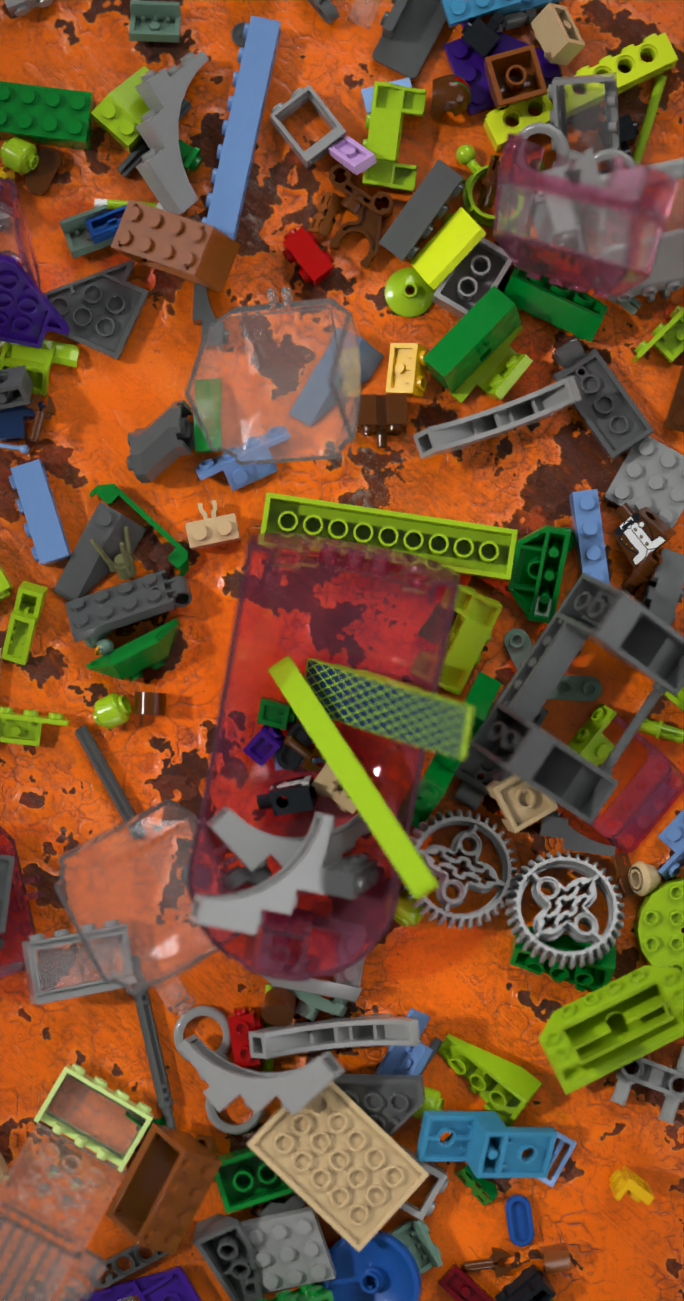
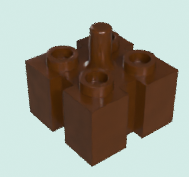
[355,393,408,449]

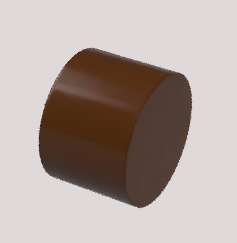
[134,692,167,715]
[262,988,296,1026]

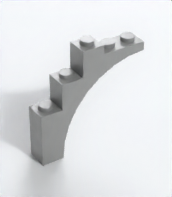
[135,51,209,215]
[413,376,582,459]
[206,806,371,872]
[189,811,335,935]
[248,1013,420,1059]
[178,1034,345,1115]

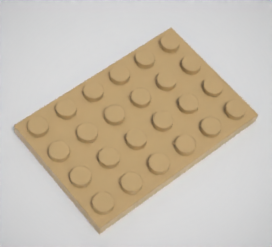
[246,1082,429,1252]

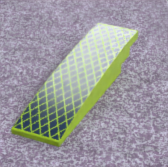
[304,658,474,759]

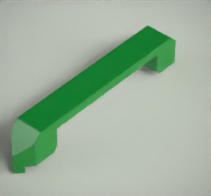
[89,484,189,576]

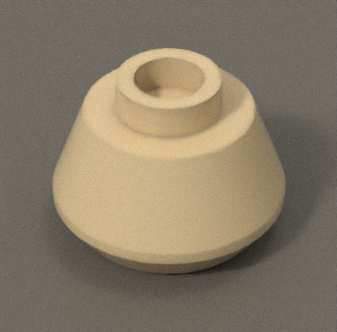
[628,861,661,896]

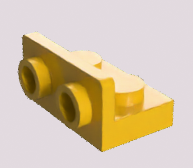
[385,343,428,397]
[609,1165,655,1206]

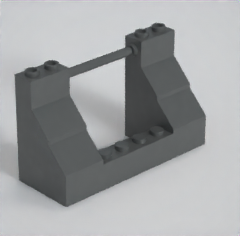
[469,573,684,825]

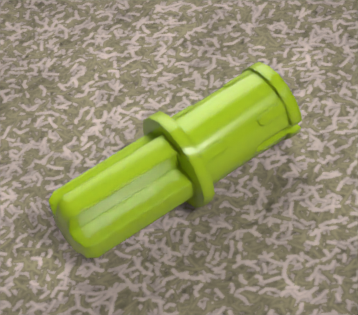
[637,719,684,743]

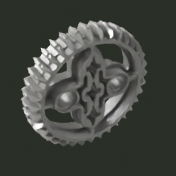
[400,809,518,929]
[505,851,625,969]

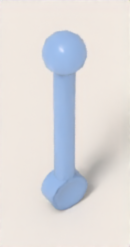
[0,443,30,454]

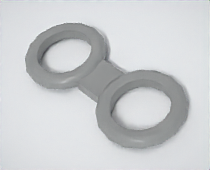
[512,122,639,210]
[173,1005,265,1135]

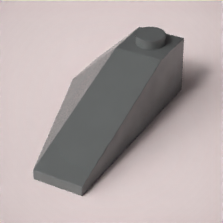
[193,1214,264,1301]

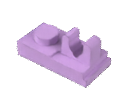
[327,135,377,175]

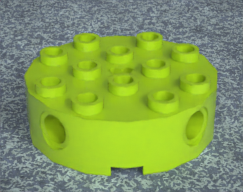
[633,877,684,976]

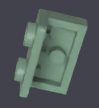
[129,0,181,43]
[60,205,114,259]
[388,1218,443,1275]

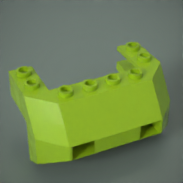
[539,965,684,1095]

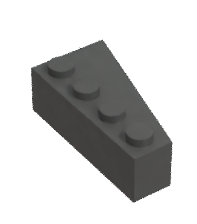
[379,159,467,261]
[640,548,684,626]

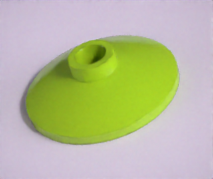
[385,268,434,318]

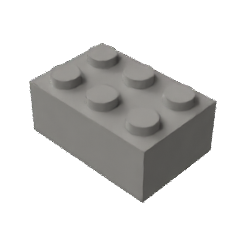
[432,237,515,319]

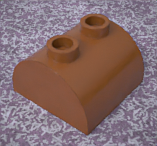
[484,44,548,109]

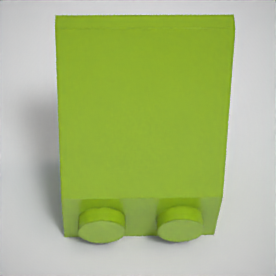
[91,66,150,153]

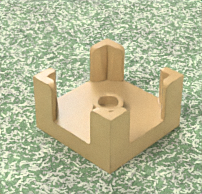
[484,774,558,833]

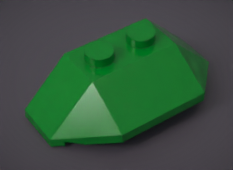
[508,525,571,624]
[86,618,180,682]

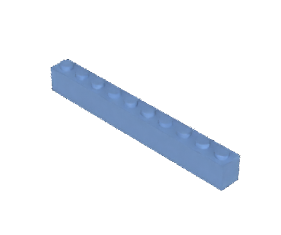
[201,15,281,241]

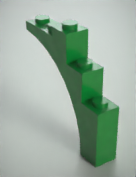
[398,672,502,829]

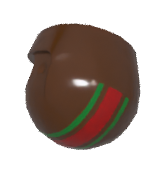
[432,74,472,120]

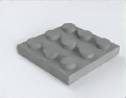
[603,436,684,529]
[241,1206,336,1293]

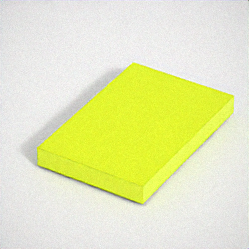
[409,207,487,290]

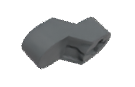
[219,864,272,891]
[257,1192,306,1217]

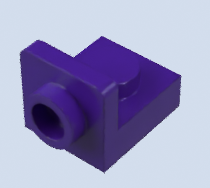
[242,725,285,767]

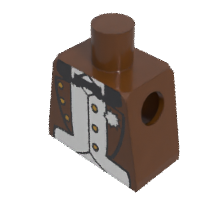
[614,503,677,567]

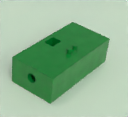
[423,286,522,394]

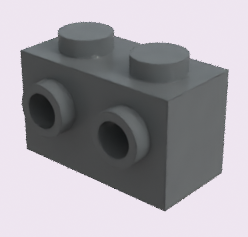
[325,854,379,900]

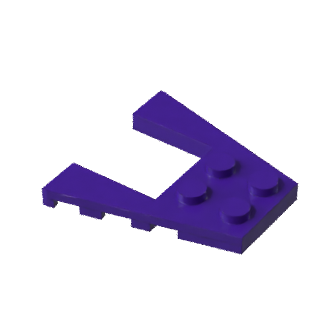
[80,1265,203,1301]

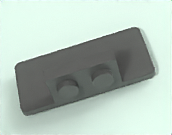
[372,0,447,80]

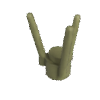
[90,526,137,580]

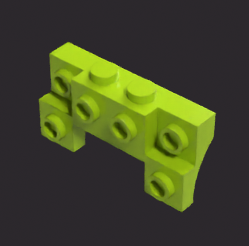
[362,81,427,192]
[410,581,503,695]

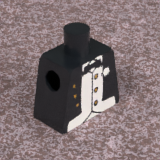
[257,774,318,816]

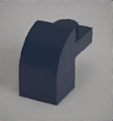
[0,401,52,442]

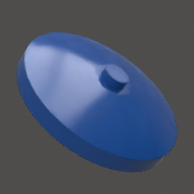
[321,1230,422,1301]

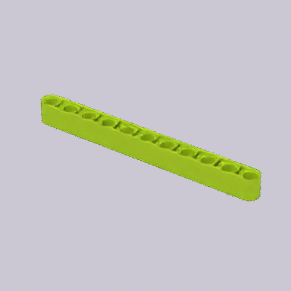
[268,655,439,901]

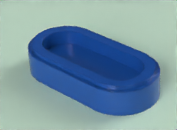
[505,1194,534,1247]

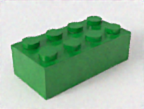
[0,81,96,151]
[215,1147,295,1214]

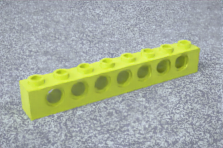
[483,33,678,152]

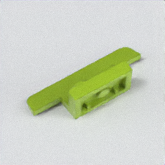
[450,325,533,403]
[0,339,79,396]

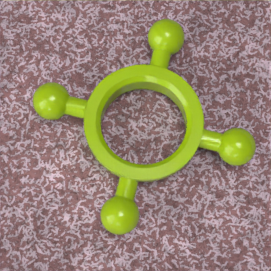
[443,144,545,246]

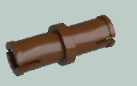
[477,155,507,208]
[621,551,663,596]

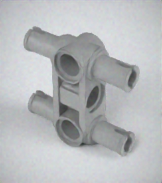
[610,1046,684,1124]

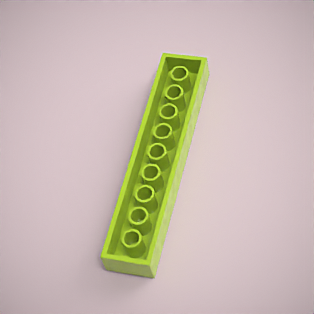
[259,492,518,582]

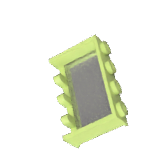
[33,1063,155,1172]

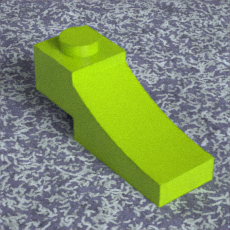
[1,581,48,665]

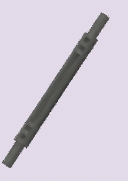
[130,956,177,1130]

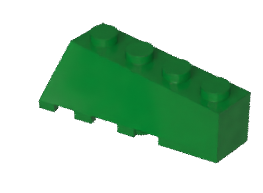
[504,252,608,342]
[509,926,617,992]

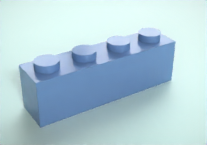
[9,459,72,566]
[569,489,610,585]

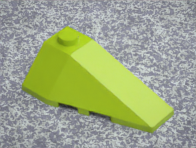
[438,1034,542,1127]

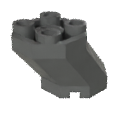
[127,400,195,483]

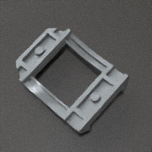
[255,912,371,1002]

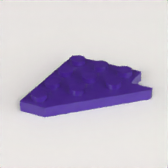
[443,20,562,116]
[0,254,69,348]

